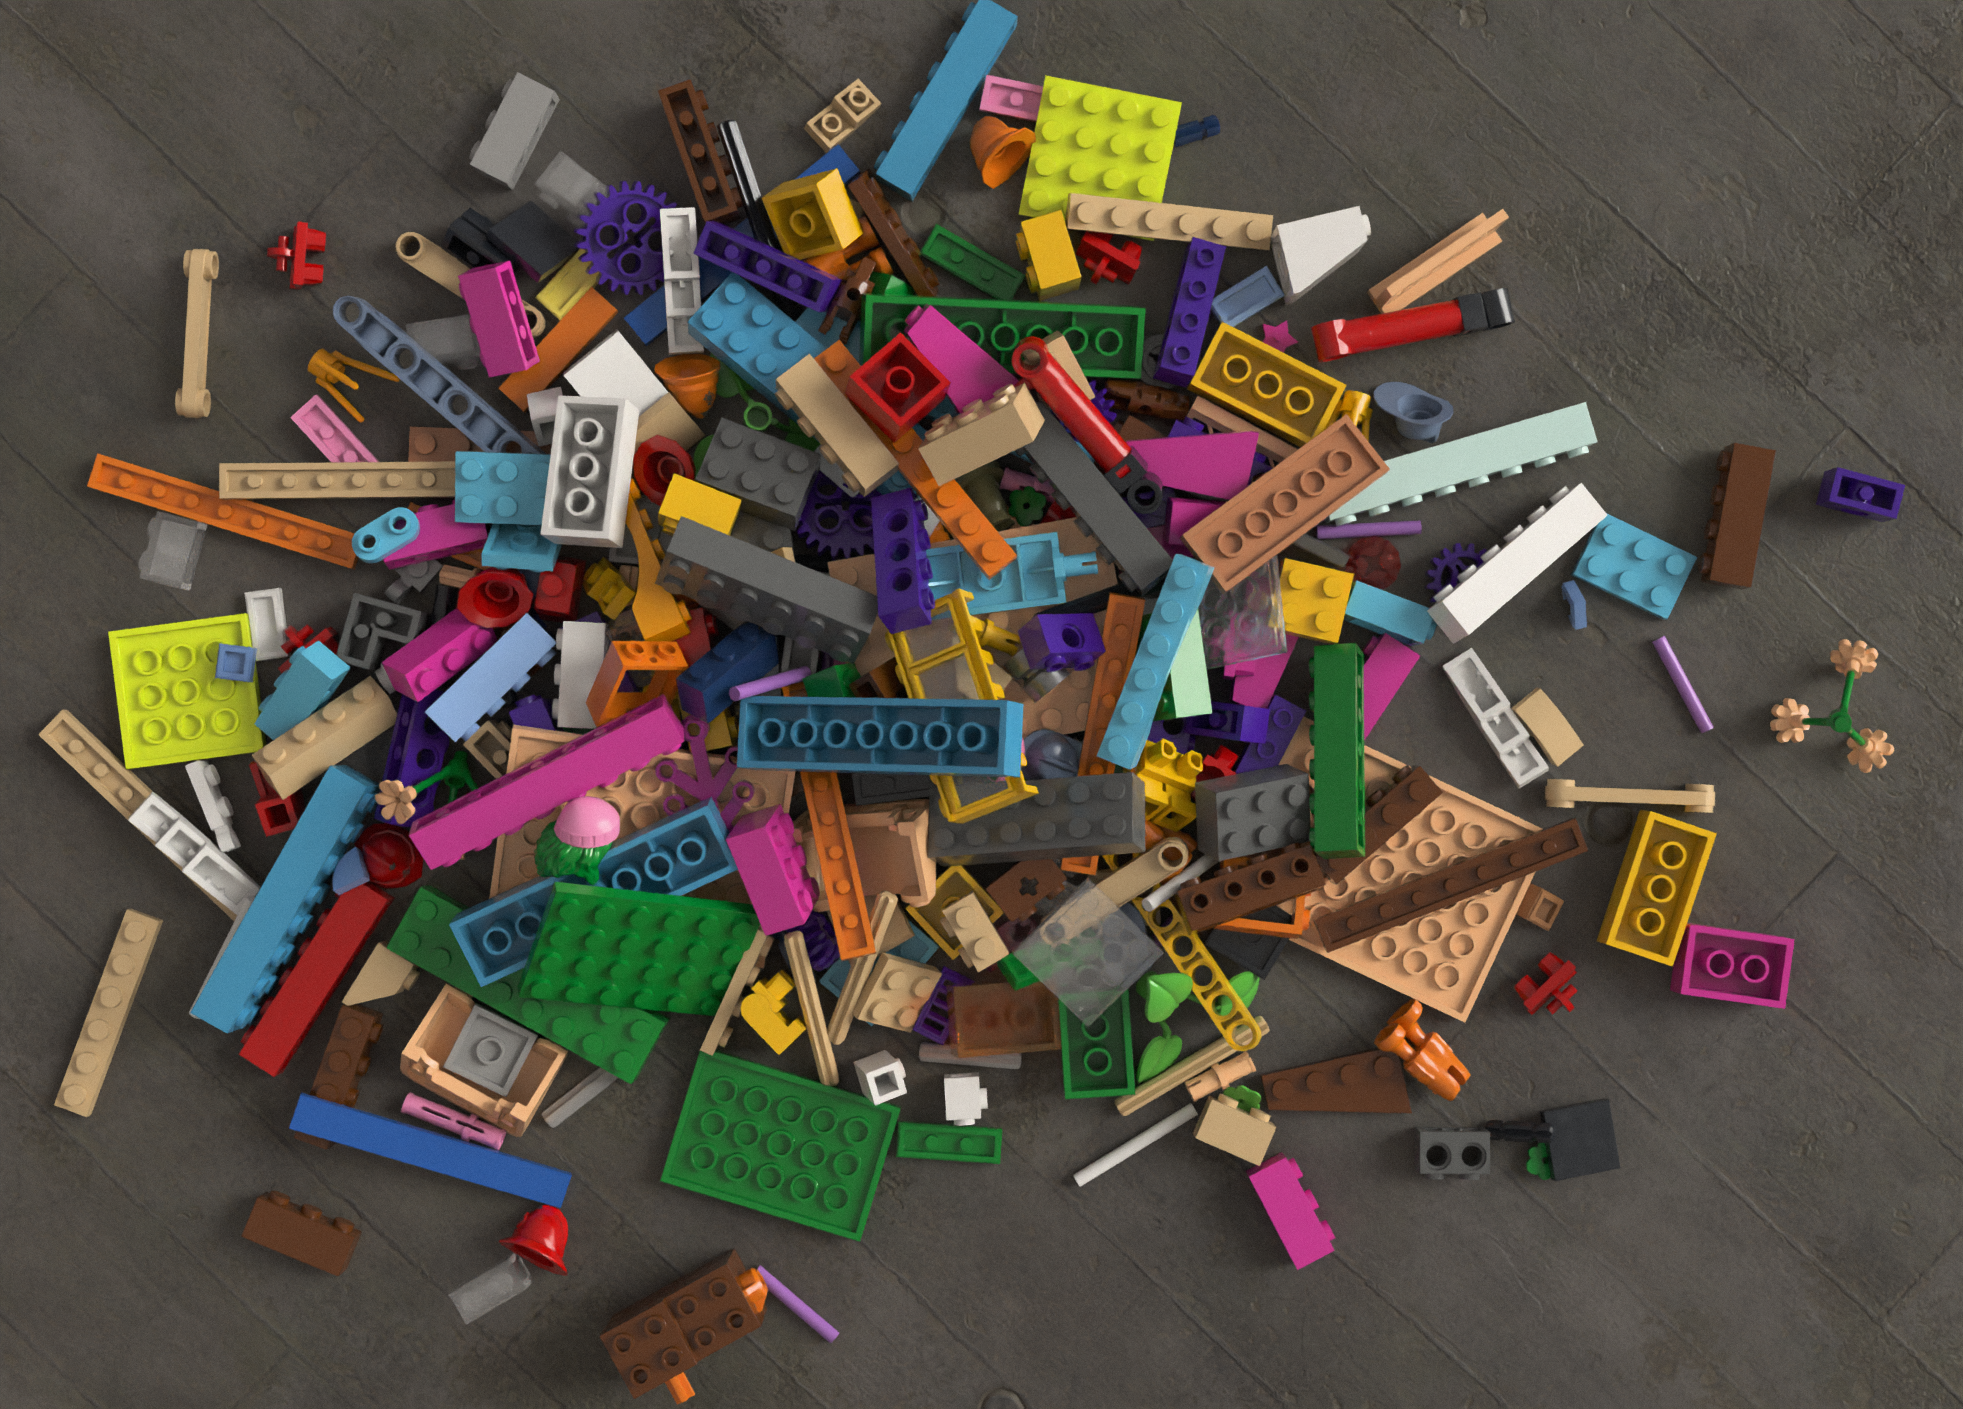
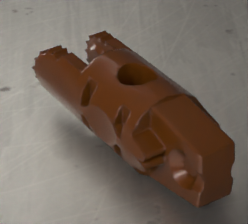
[818,257,876,345]
[1103,377,1189,420]

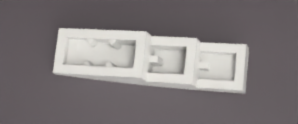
[660,207,704,355]
[1442,648,1549,789]
[128,791,261,915]

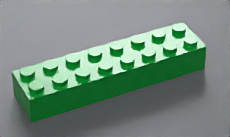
[859,293,1146,379]
[387,885,670,1084]

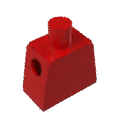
[534,556,586,623]

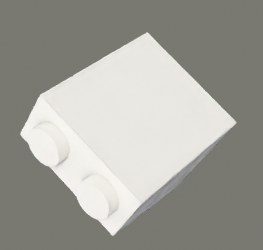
[1270,206,1371,305]
[564,329,668,416]

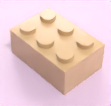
[918,383,1045,486]

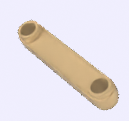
[396,232,545,339]
[175,249,219,418]
[1545,779,1715,813]
[1039,837,1189,945]

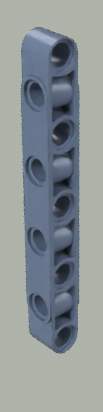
[333,296,546,454]

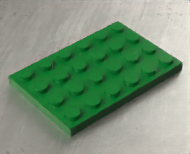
[517,882,760,1016]
[660,1050,901,1242]

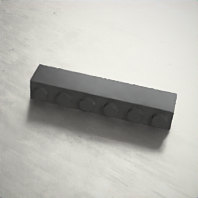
[1014,400,1173,596]

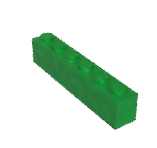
[1309,643,1365,859]

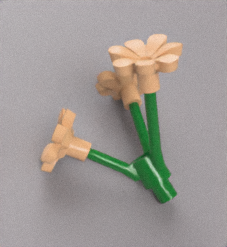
[1770,639,1894,773]
[375,751,479,860]

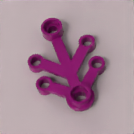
[655,714,755,833]

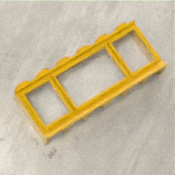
[885,588,1039,824]

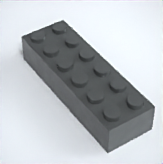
[655,516,878,664]
[928,772,1145,867]

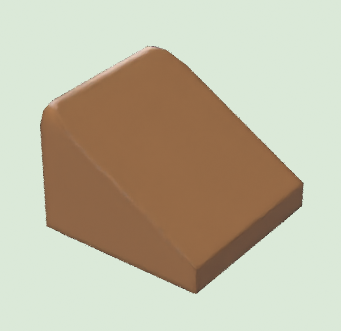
[1516,883,1564,931]

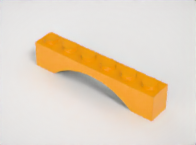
[625,478,692,642]

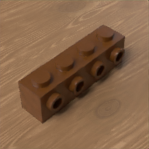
[658,79,744,224]
[1698,443,1776,590]
[1314,765,1443,885]
[1174,843,1326,936]
[294,1004,384,1150]

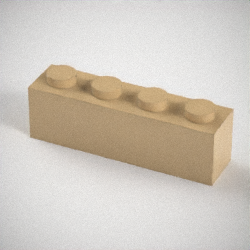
[775,354,899,497]
[252,676,397,800]

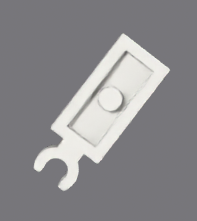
[185,760,241,853]

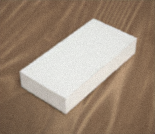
[244,588,291,662]

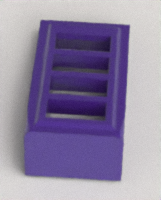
[912,966,975,1045]

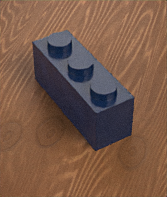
[676,621,779,724]

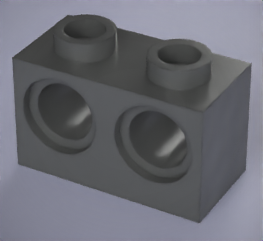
[1414,1127,1490,1180]

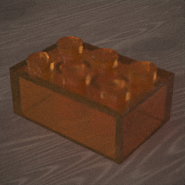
[946,977,1062,1058]

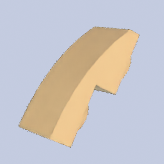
[804,79,882,153]
[1511,687,1584,767]

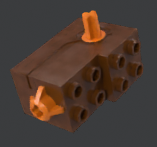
[600,1248,768,1404]

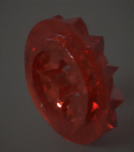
[1345,536,1402,590]

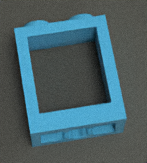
[1344,580,1437,646]

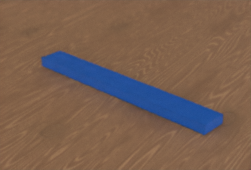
[624,144,860,346]
[289,1093,572,1208]

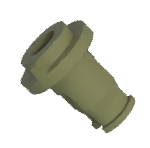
[955,461,1015,531]

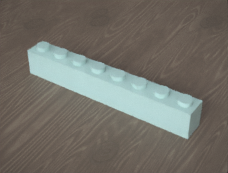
[1325,402,1597,526]

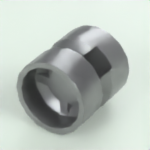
[1004,649,1070,703]

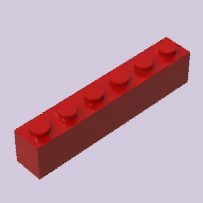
[239,881,395,1077]

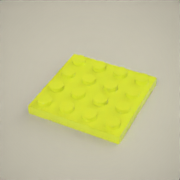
[1019,75,1182,241]
[108,613,266,769]

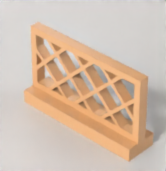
[1367,209,1509,314]
[1187,395,1298,484]

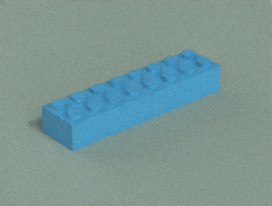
[687,272,927,495]
[737,696,1024,778]
[190,765,380,1033]
[449,796,738,987]

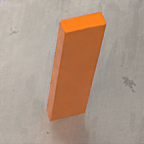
[498,287,619,413]

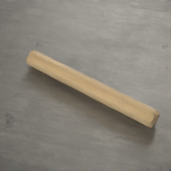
[827,891,898,1045]
[784,931,839,1086]
[1115,1016,1270,1116]

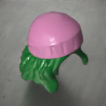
[534,796,620,885]

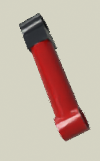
[1311,288,1515,362]
[1012,336,1163,514]

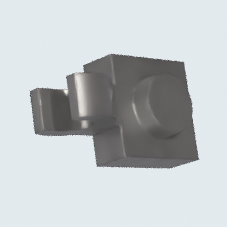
[384,559,443,605]

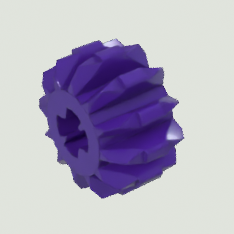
[787,910,840,972]

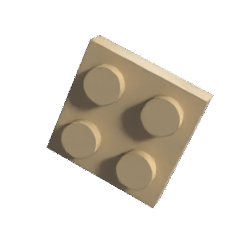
[852,952,942,1033]

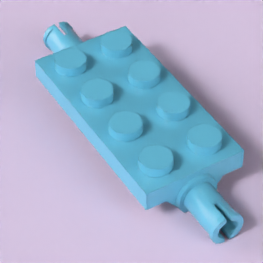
[926,532,1098,620]

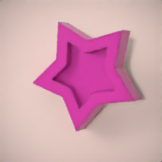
[1262,320,1298,353]

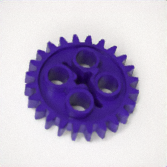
[574,180,677,295]
[797,470,882,561]

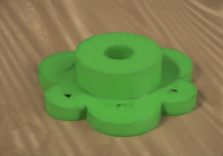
[1223,1085,1261,1112]

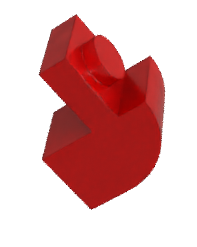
[249,761,305,837]

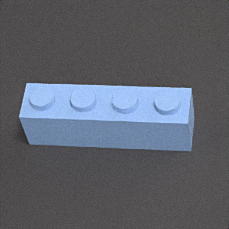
[425,613,556,742]

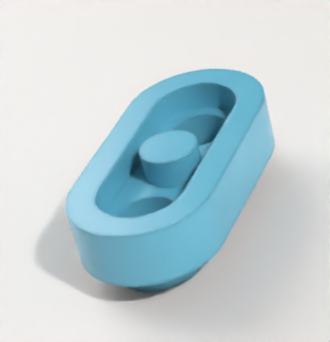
[352,507,420,563]

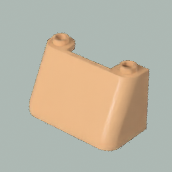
[793,799,936,912]
[400,984,568,1137]

